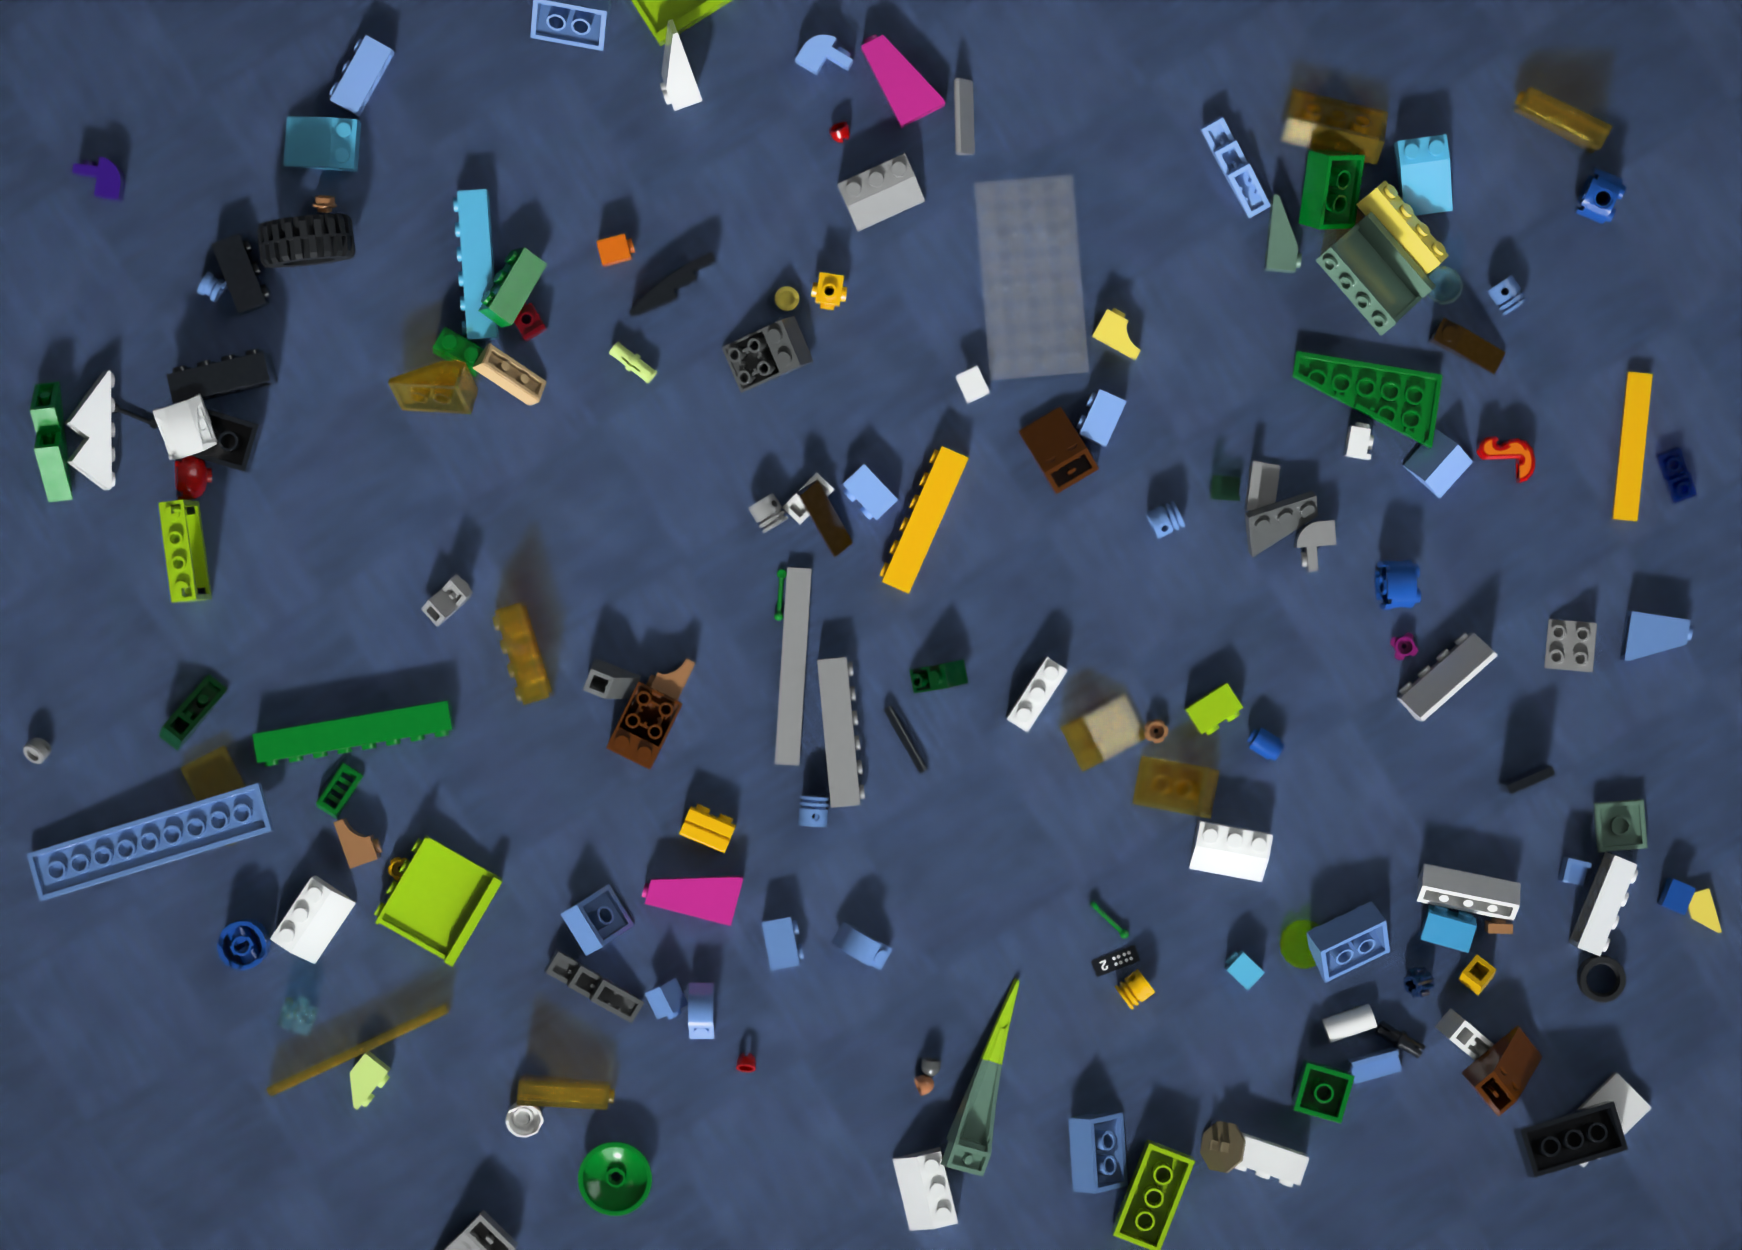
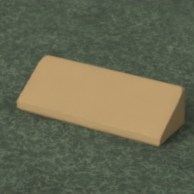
[473,343,547,405]

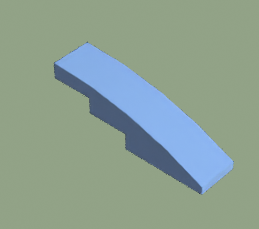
[1200,116,1271,218]

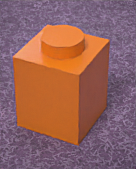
[596,233,635,267]

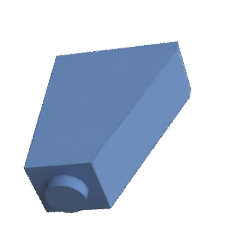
[1620,611,1693,661]

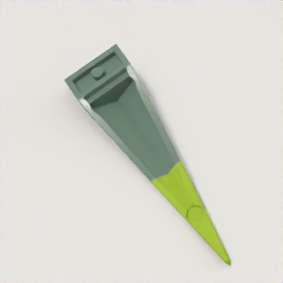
[941,978,1020,1177]

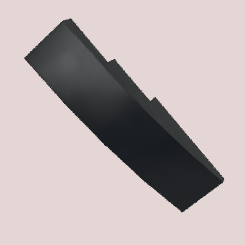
[629,252,716,318]

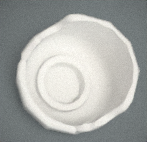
[505,1100,544,1138]

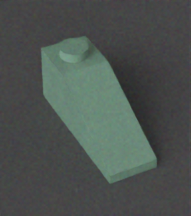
[1264,194,1302,273]

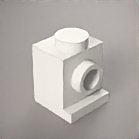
[1343,422,1374,460]

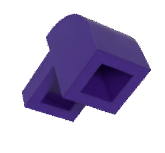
[72,156,126,201]

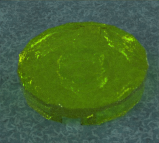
[1279,919,1320,969]

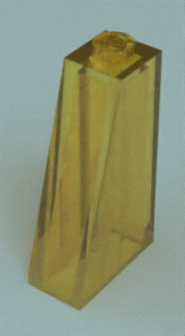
[1514,87,1613,154]
[517,1074,615,1110]

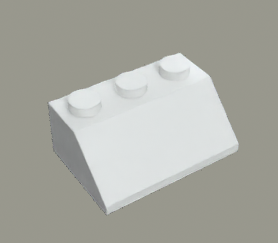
[1189,820,1273,882]
[270,875,356,964]
[892,1147,958,1231]

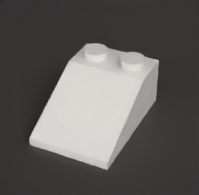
[660,19,703,111]

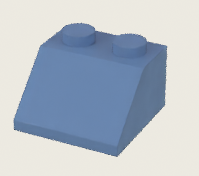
[561,884,635,956]

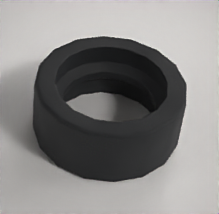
[1577,955,1626,1003]

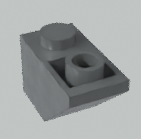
[583,658,641,699]

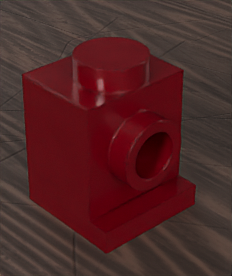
[514,302,548,342]

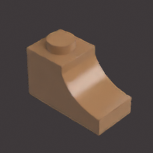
[646,658,696,701]
[333,818,383,869]

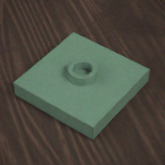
[1593,799,1648,852]

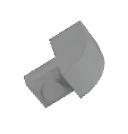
[1294,520,1336,572]
[421,574,473,627]

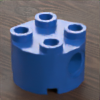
[1574,167,1627,224]
[1374,559,1421,610]
[217,919,271,971]

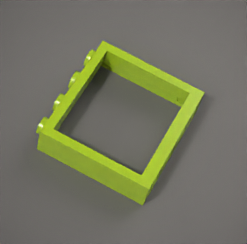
[158,499,212,603]

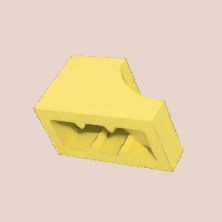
[1092,308,1141,360]

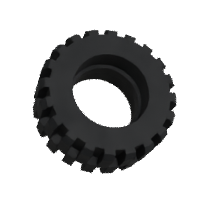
[257,213,356,268]

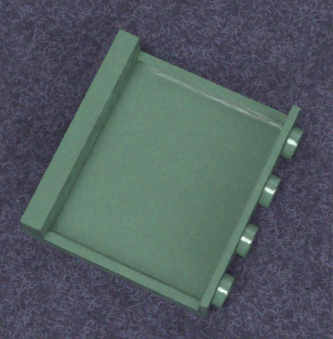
[1316,211,1436,336]

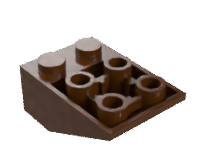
[1018,406,1099,495]
[606,682,683,770]
[1461,1025,1543,1117]

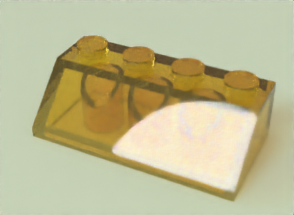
[1281,88,1388,165]
[492,602,554,705]

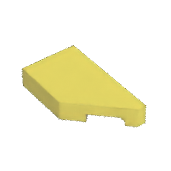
[1688,888,1722,933]

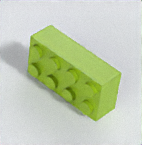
[1111,1139,1195,1250]

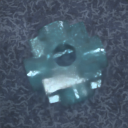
[277,995,319,1036]

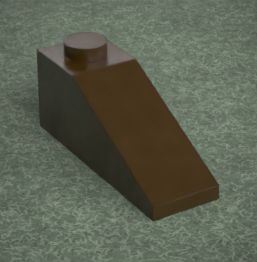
[1429,317,1506,375]

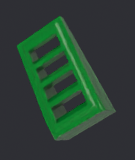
[316,763,364,819]

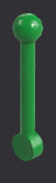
[774,569,787,621]
[1089,900,1129,939]

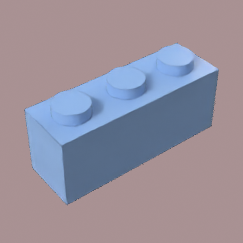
[330,35,395,117]

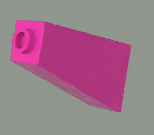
[861,34,945,128]
[642,875,744,926]

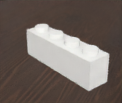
[1417,864,1521,921]

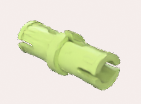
[609,341,657,384]

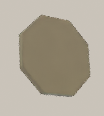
[1200,1121,1246,1173]

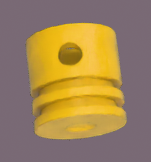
[1114,969,1155,1010]

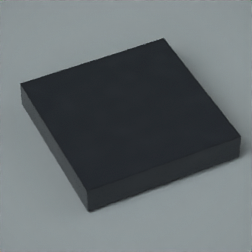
[1499,764,1556,794]

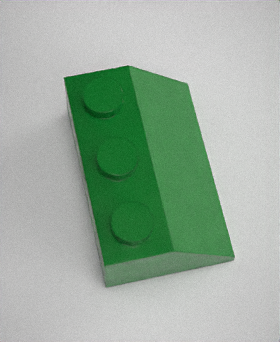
[1299,150,1365,230]

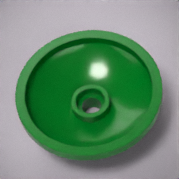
[578,1141,652,1216]

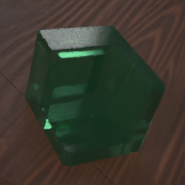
[1209,475,1241,502]

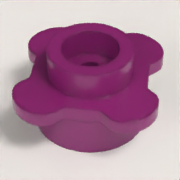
[1390,632,1418,660]

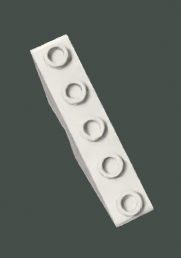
[65,370,116,490]

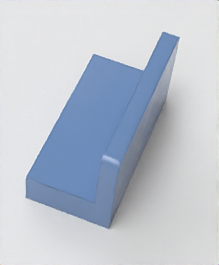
[1347,1047,1402,1084]

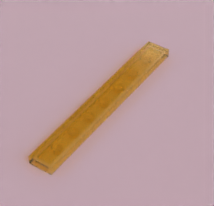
[266,1001,451,1097]

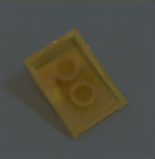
[388,360,478,414]
[1059,694,1146,772]
[1132,756,1220,819]

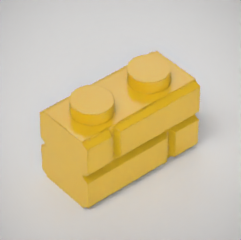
[679,804,736,853]

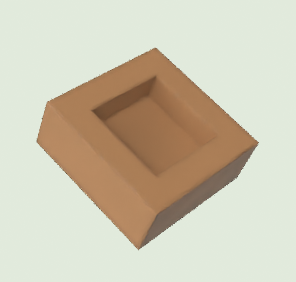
[1484,917,1513,934]

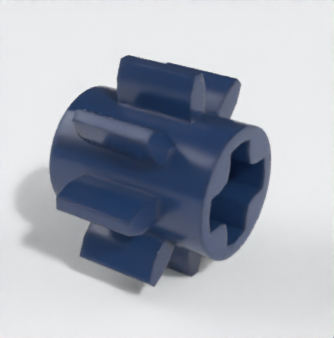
[1403,967,1434,998]

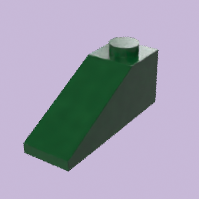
[159,674,228,751]

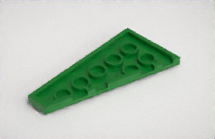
[1292,351,1443,449]

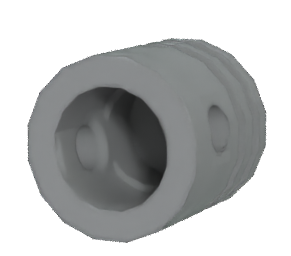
[748,493,788,534]

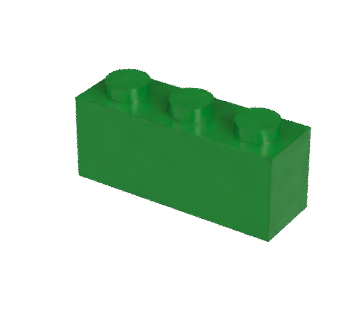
[478,247,547,328]

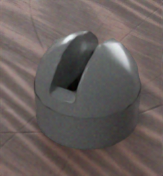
[921,1058,942,1077]

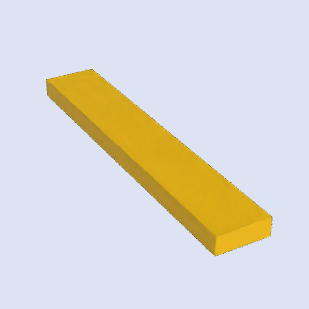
[1611,371,1653,522]

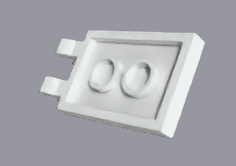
[1577,1072,1652,1168]

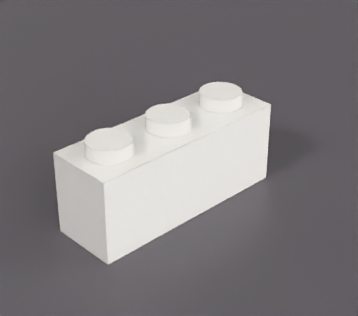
[1006,656,1068,733]
[1235,1132,1309,1187]

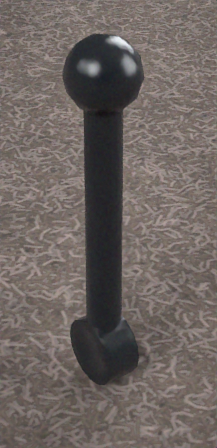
[113,403,159,429]

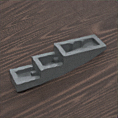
[544,949,645,1023]

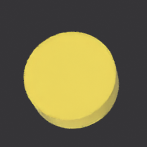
[775,286,799,311]

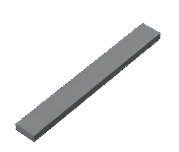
[775,567,812,766]

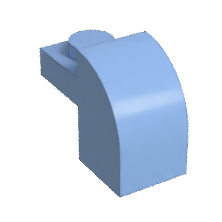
[795,35,853,75]

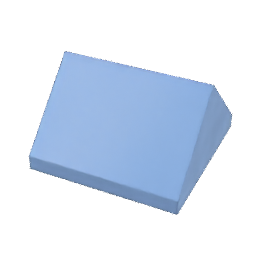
[1403,429,1473,499]

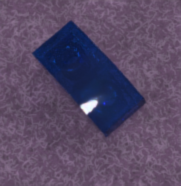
[1655,446,1697,504]

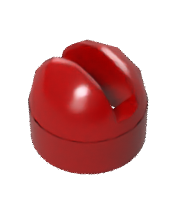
[829,122,850,143]
[736,1053,756,1072]

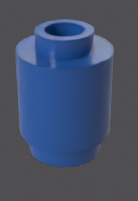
[1246,727,1285,761]

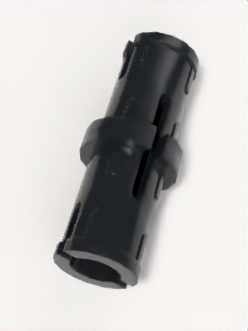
[1375,1020,1425,1059]

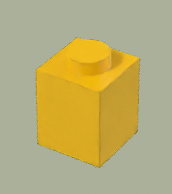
[1459,954,1497,996]

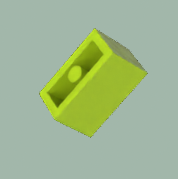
[1184,682,1243,735]

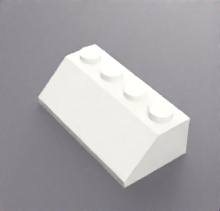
[1397,632,1498,721]
[1568,852,1638,956]

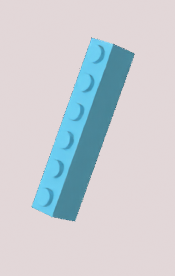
[453,189,499,341]

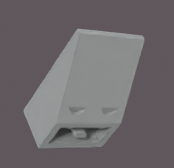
[444,1210,518,1250]

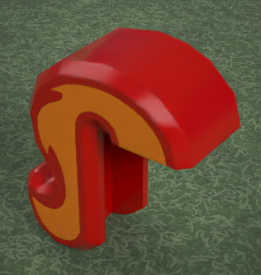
[1476,436,1536,483]

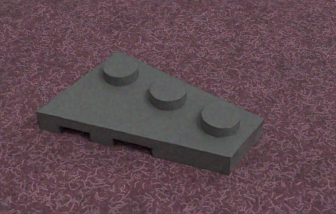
[1245,491,1318,558]

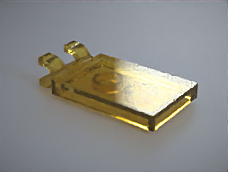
[180,745,246,846]

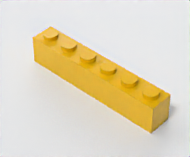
[879,446,969,594]

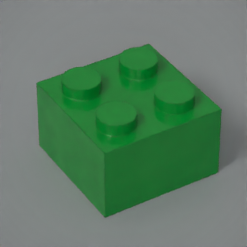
[1290,1059,1355,1124]

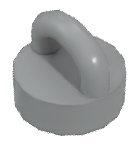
[23,738,52,764]

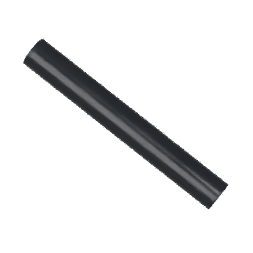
[883,705,928,774]

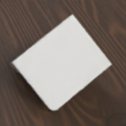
[956,366,990,404]

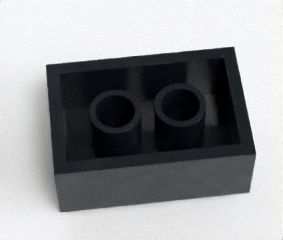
[191,409,263,473]

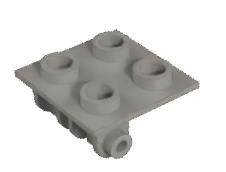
[1544,619,1597,672]

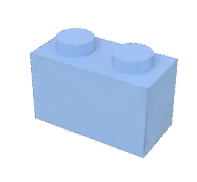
[1076,389,1127,447]
[842,464,898,521]

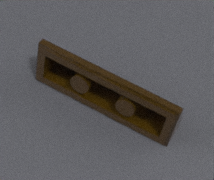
[796,480,853,558]

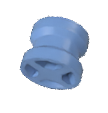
[197,271,227,302]

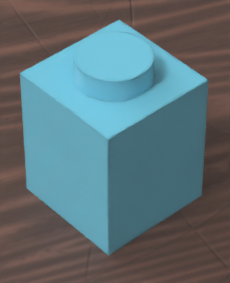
[1224,950,1265,990]

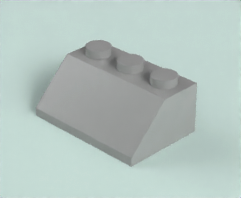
[837,153,925,232]

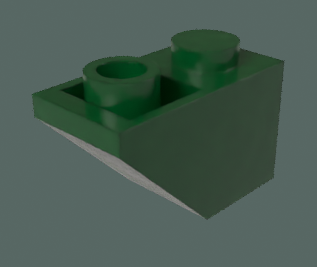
[909,659,969,694]

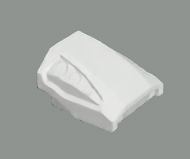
[153,394,218,460]

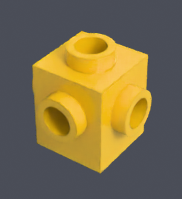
[811,272,848,310]

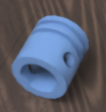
[1487,275,1528,316]
[1146,500,1185,539]
[798,795,829,827]

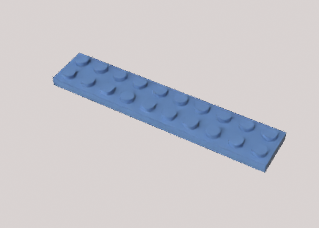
[27,783,274,901]

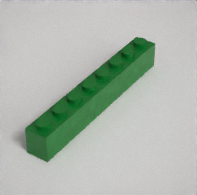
[252,700,455,767]

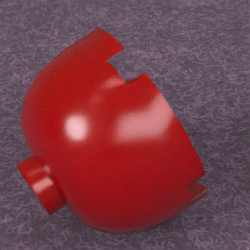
[175,455,212,500]

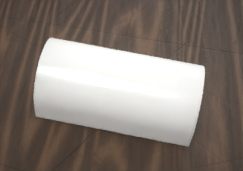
[1322,1004,1377,1043]

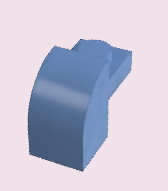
[831,921,893,970]
[688,983,714,1039]

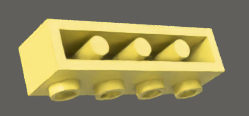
[1356,180,1449,275]

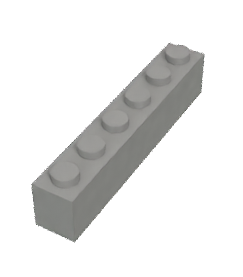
[817,657,865,808]

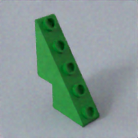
[30,381,73,502]

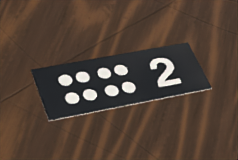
[1091,945,1140,977]

